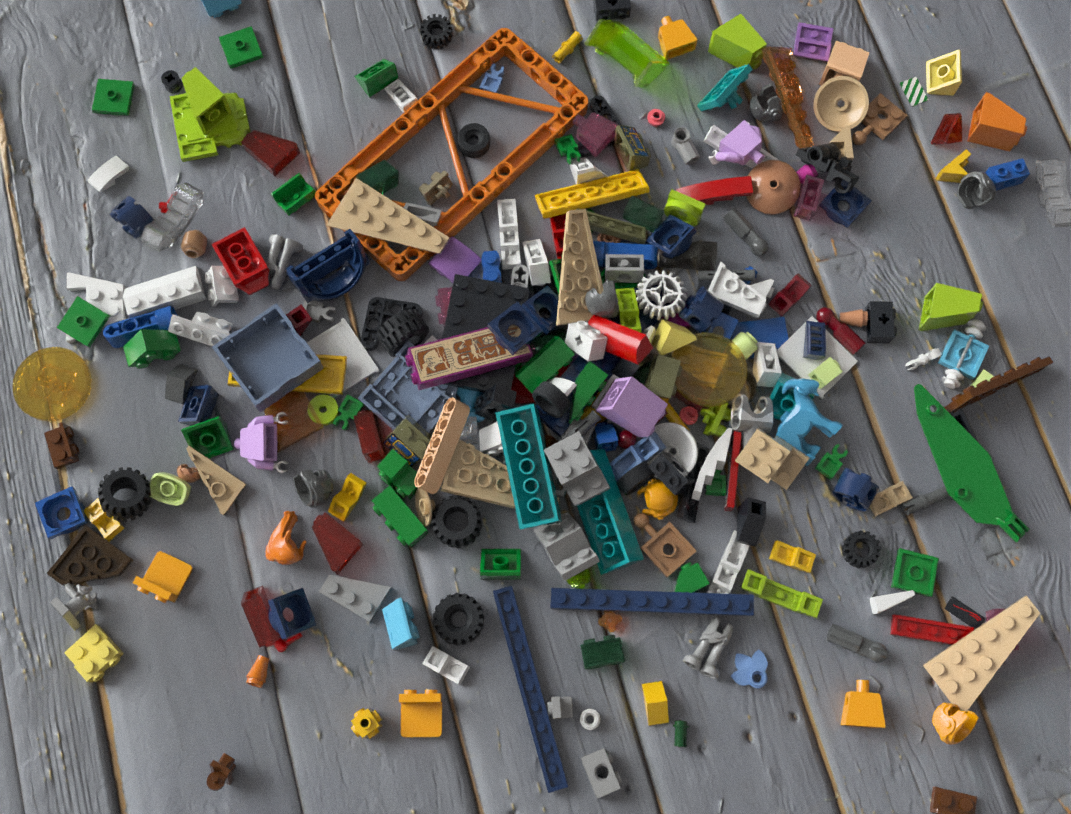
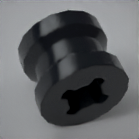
[161,70,183,93]

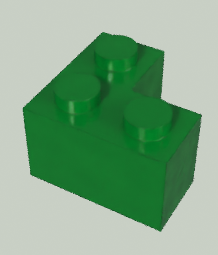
[123,329,181,369]
[377,449,418,500]

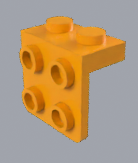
[133,551,193,603]
[399,690,442,737]

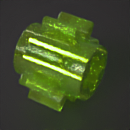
[567,569,591,589]

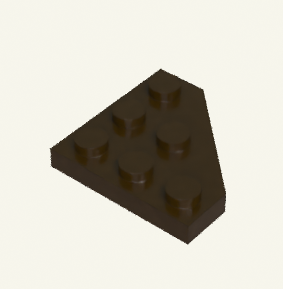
[46,525,133,586]

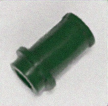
[673,720,689,747]

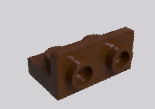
[44,422,80,469]
[930,787,977,814]

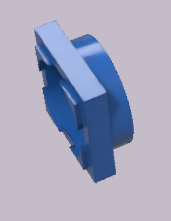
[35,486,88,539]

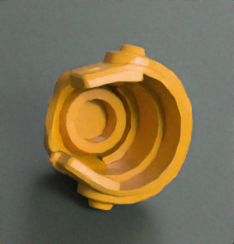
[637,478,678,520]
[932,703,979,745]

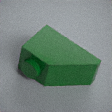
[673,562,710,593]

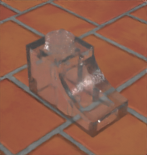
[459,416,478,445]

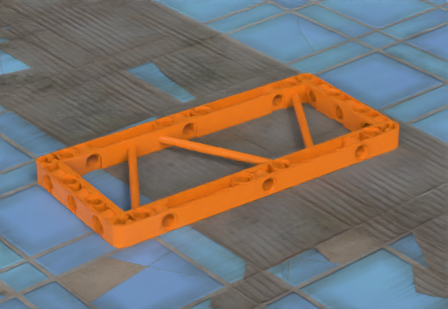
[315,28,588,282]

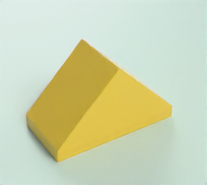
[641,681,669,726]

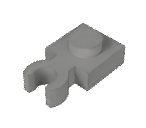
[303,301,336,323]

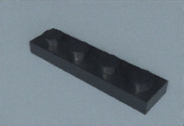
[677,442,709,523]

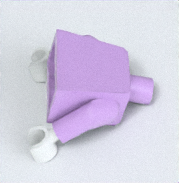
[708,120,765,165]
[234,412,289,473]

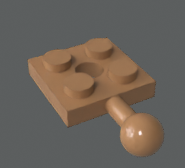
[852,93,908,145]
[634,513,696,578]

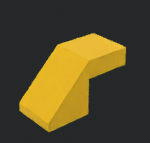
[328,473,367,522]

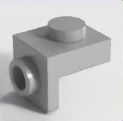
[547,696,573,719]

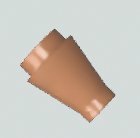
[839,309,868,328]

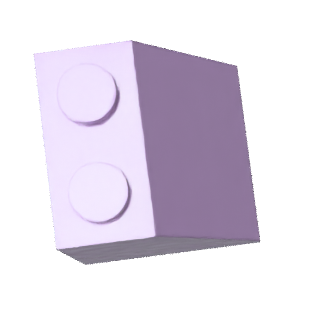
[596,377,668,437]

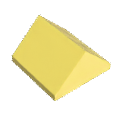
[926,50,962,96]
[651,319,697,355]

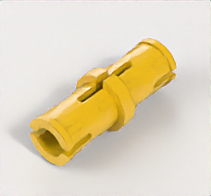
[552,31,583,64]

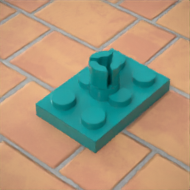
[697,64,753,111]

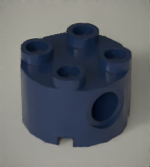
[109,196,155,239]
[678,287,724,333]
[831,468,879,512]

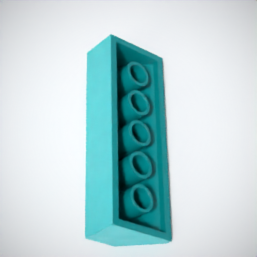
[496,404,562,530]
[577,449,644,575]

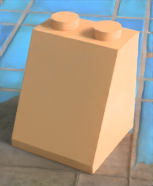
[819,41,870,86]

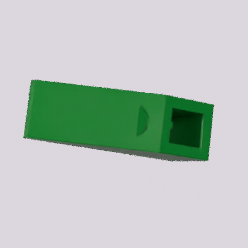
[568,361,608,424]

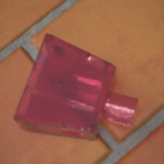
[573,113,618,157]

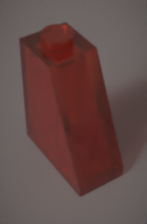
[241,130,300,177]
[353,410,386,464]
[312,512,364,575]
[241,585,280,648]

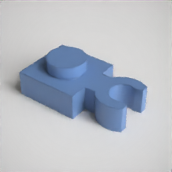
[480,63,504,93]

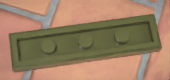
[576,208,646,244]

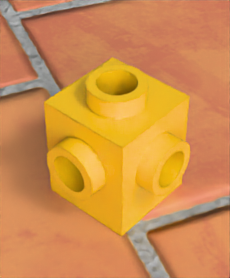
[351,708,382,739]

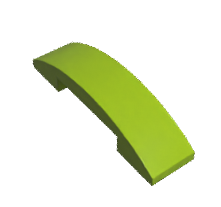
[741,569,823,618]

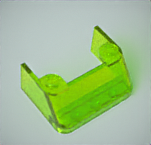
[584,19,669,88]

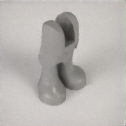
[265,234,303,290]
[683,617,733,680]

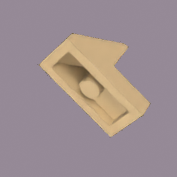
[829,125,854,160]

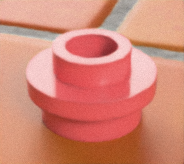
[647,109,665,127]
[679,406,698,425]

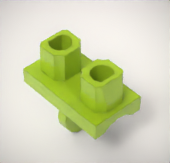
[700,401,731,437]

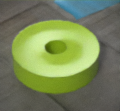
[308,395,339,426]

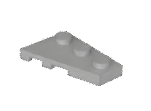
[319,574,391,623]

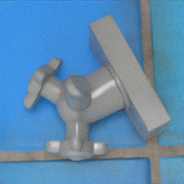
[50,583,98,631]

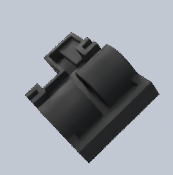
[796,143,859,193]

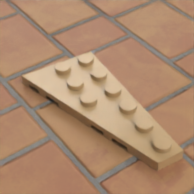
[327,178,450,254]
[556,209,608,326]
[441,439,559,509]
[923,596,1040,712]

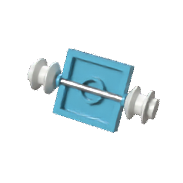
[938,319,989,389]

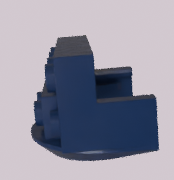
[286,229,371,303]

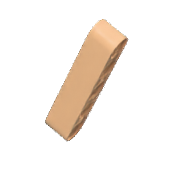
[414,397,470,494]

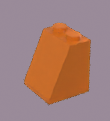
[967,92,1027,152]

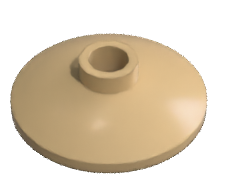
[415,488,435,527]

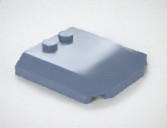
[358,341,458,433]

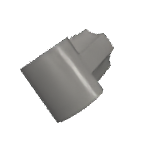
[671,127,700,165]

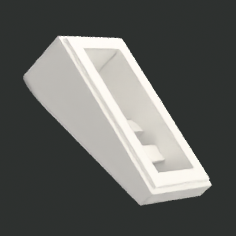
[384,79,418,113]
[870,590,915,615]

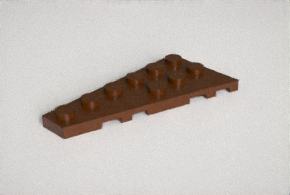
[944,356,1053,413]

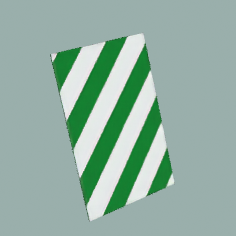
[899,77,929,106]

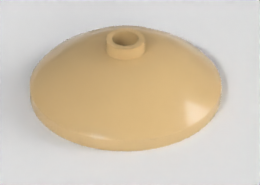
[814,76,869,131]

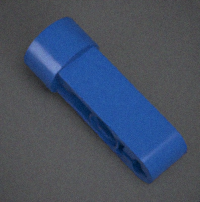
[593,241,658,270]
[103,305,178,348]

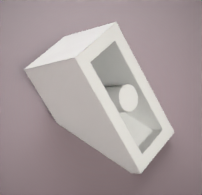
[753,342,782,387]

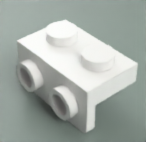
[205,266,239,307]

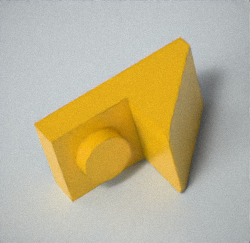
[935,149,971,183]

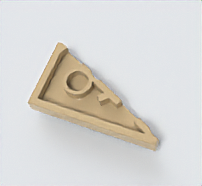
[186,445,246,515]

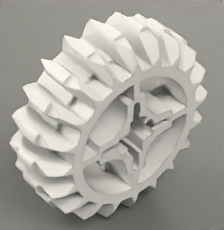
[636,270,687,321]

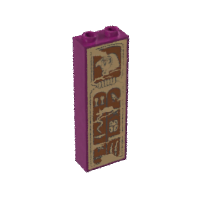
[405,325,532,390]

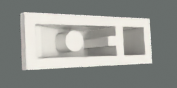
[522,239,551,286]

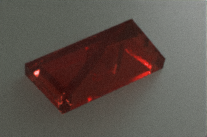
[931,113,962,145]

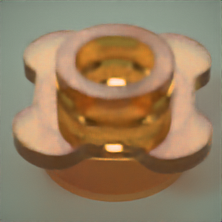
[598,611,622,633]

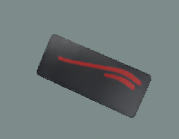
[945,596,985,629]

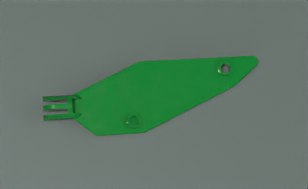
[914,384,1030,543]

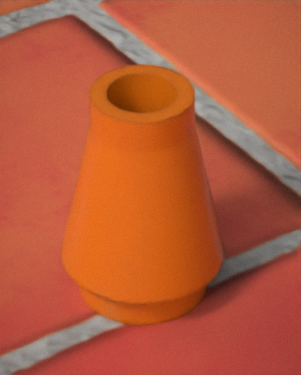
[246,655,270,688]

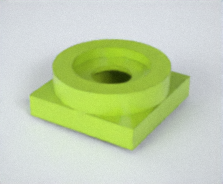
[663,189,706,227]

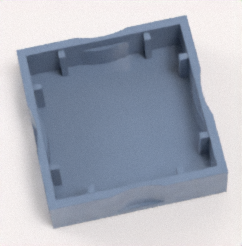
[212,303,324,412]

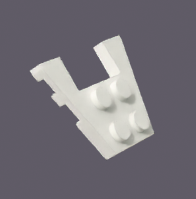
[66,273,125,343]

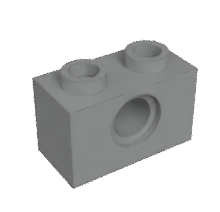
[605,254,644,283]
[581,748,622,799]

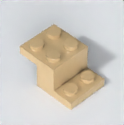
[735,428,810,490]

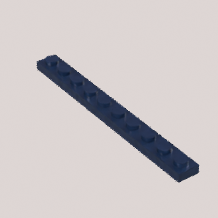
[493,586,568,793]
[550,588,754,616]

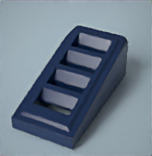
[803,321,826,360]

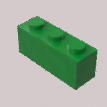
[514,336,575,393]
[371,486,429,548]

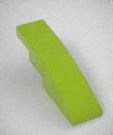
[615,288,641,333]

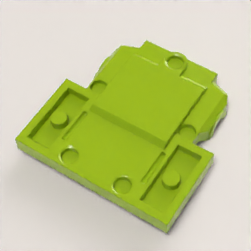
[169,93,251,162]

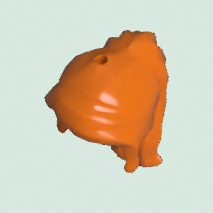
[265,511,307,565]

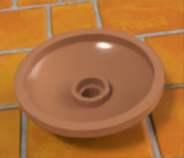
[746,160,800,215]

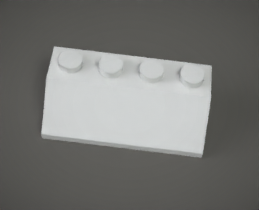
[123,266,207,318]

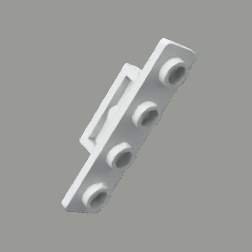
[168,312,233,346]

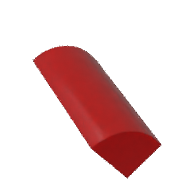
[588,315,653,364]

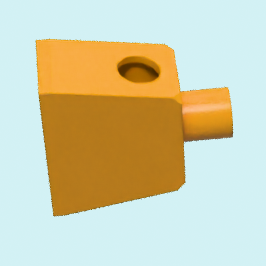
[658,16,697,60]
[841,680,886,728]

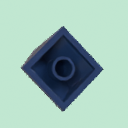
[178,385,219,426]

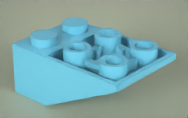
[382,598,420,651]

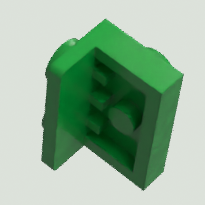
[271,173,316,216]

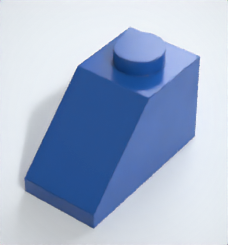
[593,422,618,452]

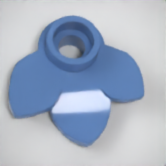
[731,650,768,688]

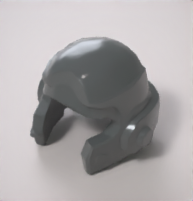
[750,83,784,122]
[957,171,996,209]
[585,280,619,319]
[293,470,334,508]

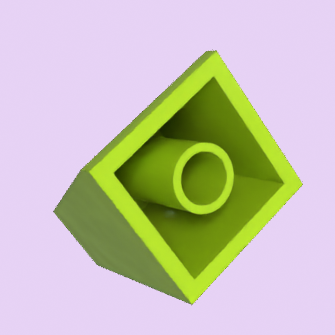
[708,13,767,70]
[181,67,232,136]
[918,283,983,331]

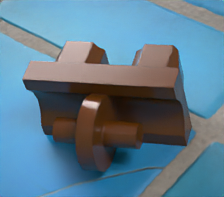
[206,753,236,791]

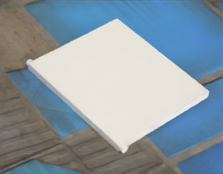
[776,316,858,399]
[307,318,380,398]

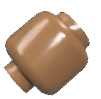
[181,230,208,258]

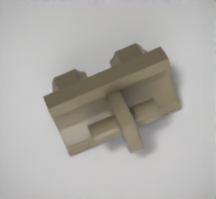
[419,171,453,206]

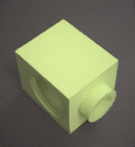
[808,357,843,389]

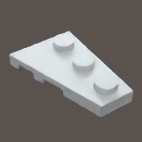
[708,262,767,318]

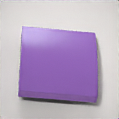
[793,22,834,62]
[428,236,482,283]

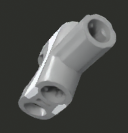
[731,394,773,451]

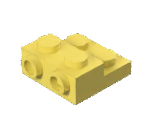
[64,624,124,683]

